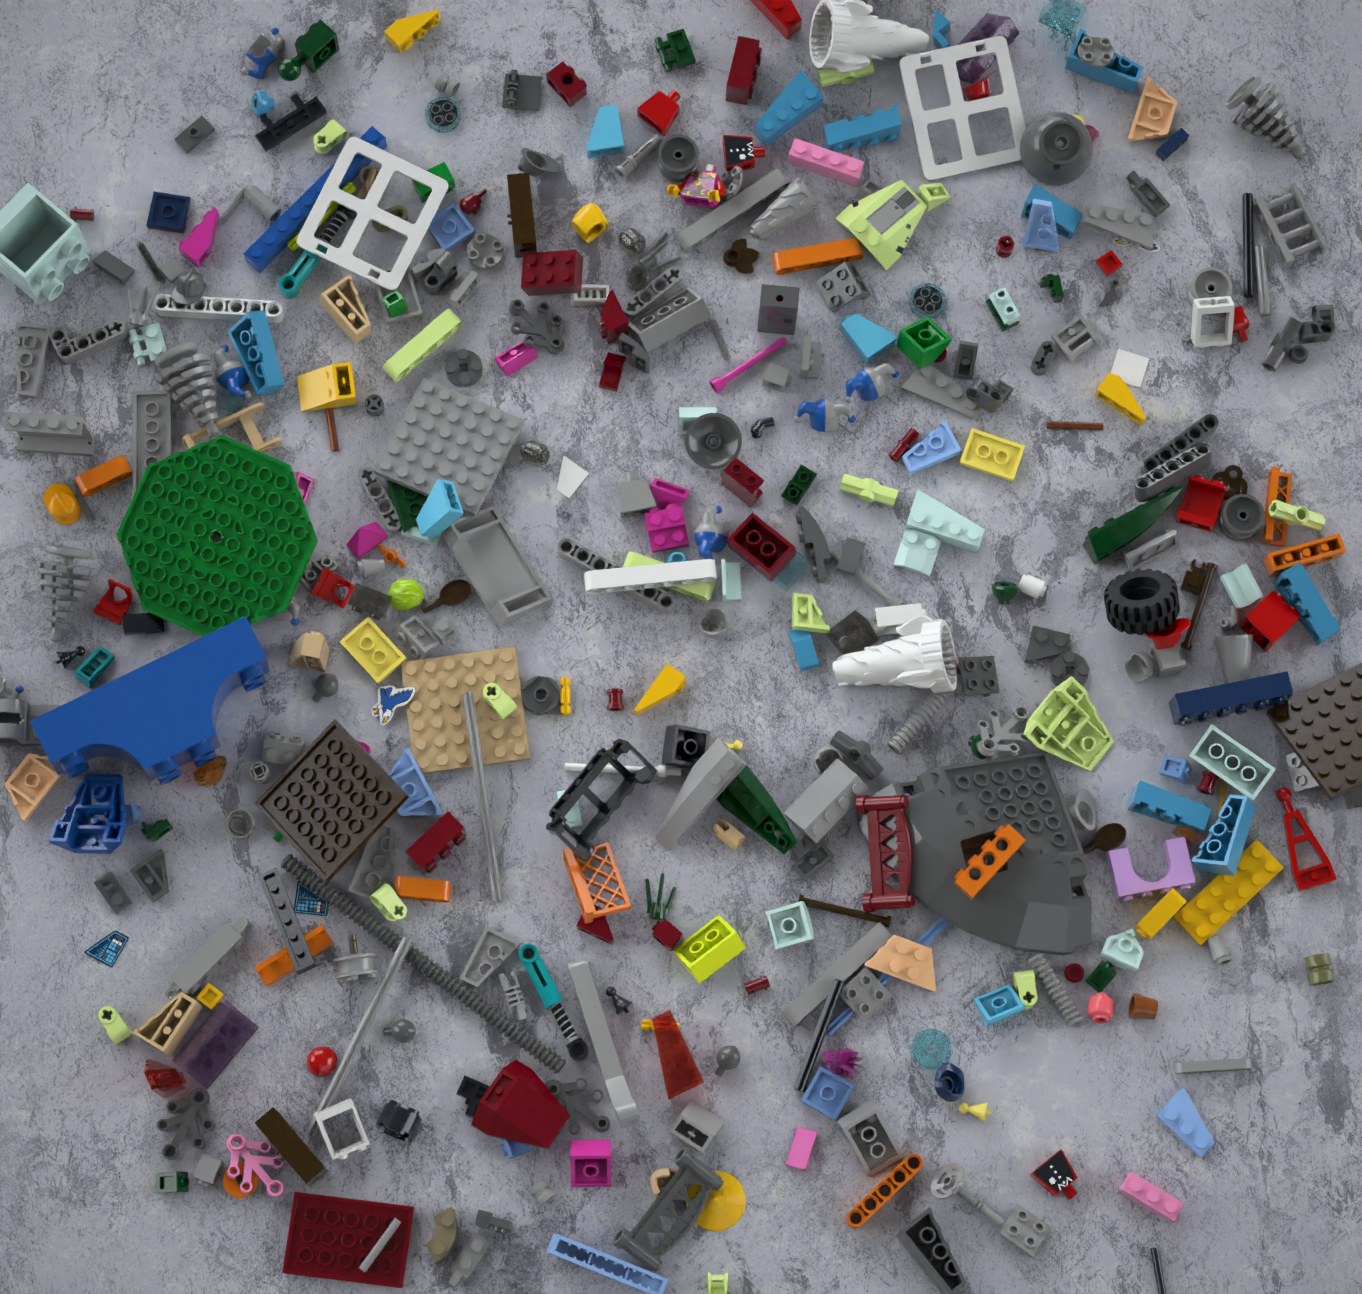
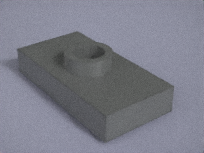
[175,116,215,154]

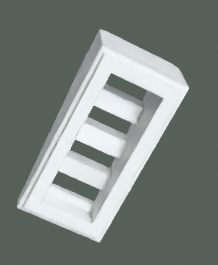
[570,284,609,306]

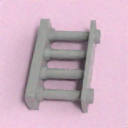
[1253,183,1328,269]

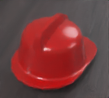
[961,71,996,101]
[1145,618,1191,650]

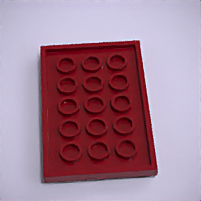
[282,1192,415,1288]

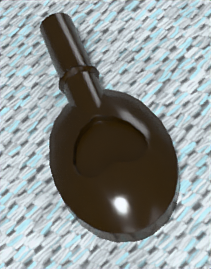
[421,579,471,614]
[1082,823,1126,855]

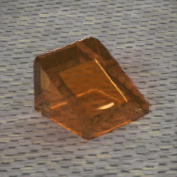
[1173,826,1195,846]

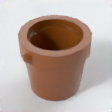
[1128,993,1158,1019]

